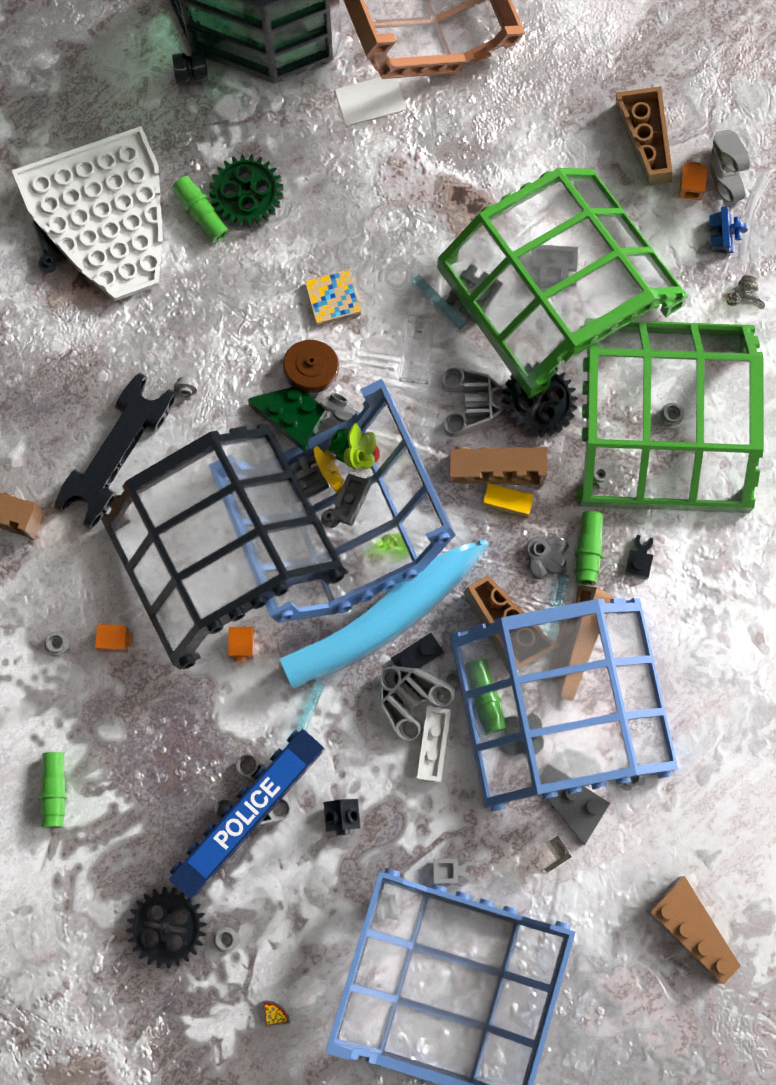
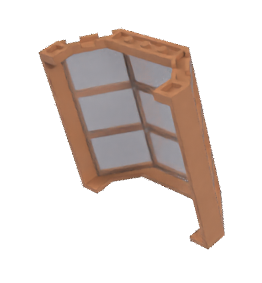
[343,0,525,79]

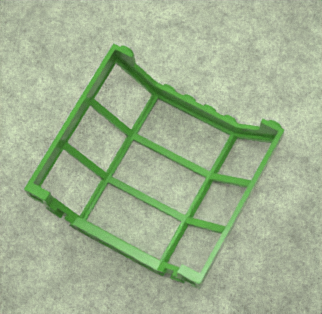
[576,319,764,513]

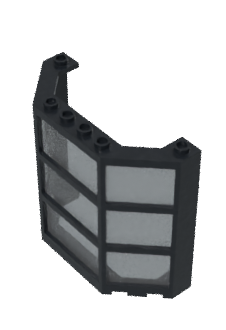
[101,423,349,670]

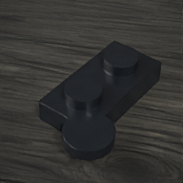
[32,220,68,273]
[391,633,444,686]

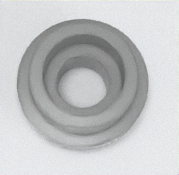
[174,377,197,397]
[660,403,684,426]
[44,631,69,656]
[214,927,239,952]

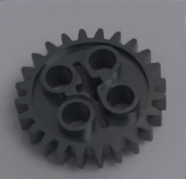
[502,362,578,438]
[126,887,208,969]

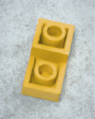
[314,446,345,494]

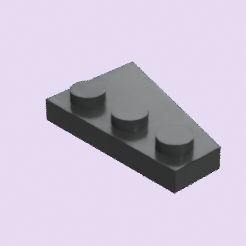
[540,764,610,845]

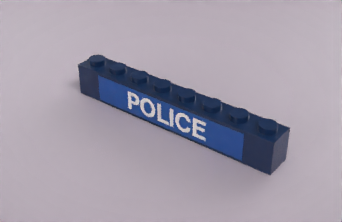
[168,728,326,900]

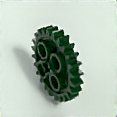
[209,154,284,228]

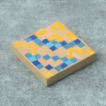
[305,269,361,326]

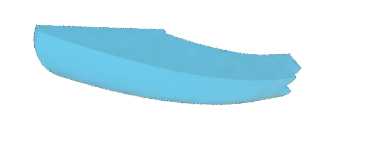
[279,540,489,689]

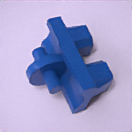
[709,206,748,254]

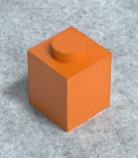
[679,162,707,200]
[95,624,133,653]
[228,627,255,663]

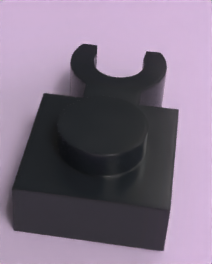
[624,535,653,579]

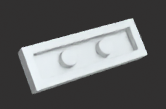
[417,706,451,783]

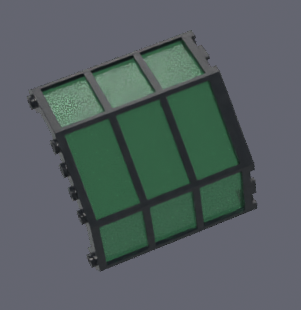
[169,0,342,84]

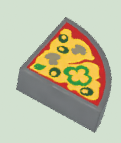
[263,1000,291,1027]

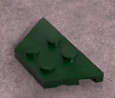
[248,387,327,451]

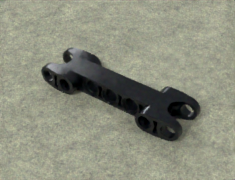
[54,373,176,529]

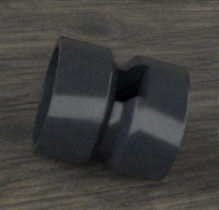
[172,51,208,84]

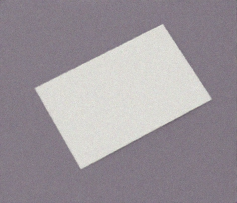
[335,77,407,126]

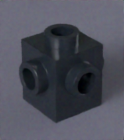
[323,799,360,836]

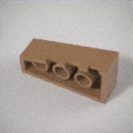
[615,86,672,185]
[449,446,548,486]
[0,493,44,540]
[463,575,558,672]
[647,876,741,984]

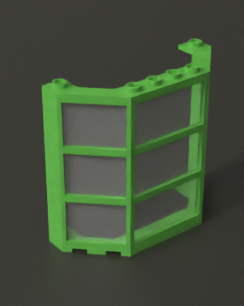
[437,168,688,399]

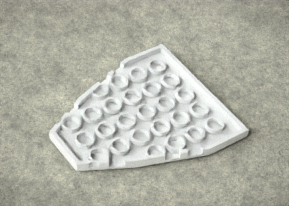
[11,126,163,301]

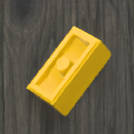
[482,483,534,518]

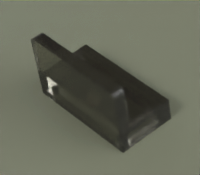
[540,836,572,874]

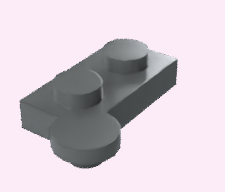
[321,473,372,528]

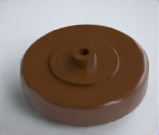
[283,340,339,393]

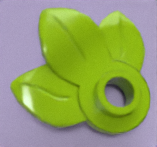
[344,423,376,469]

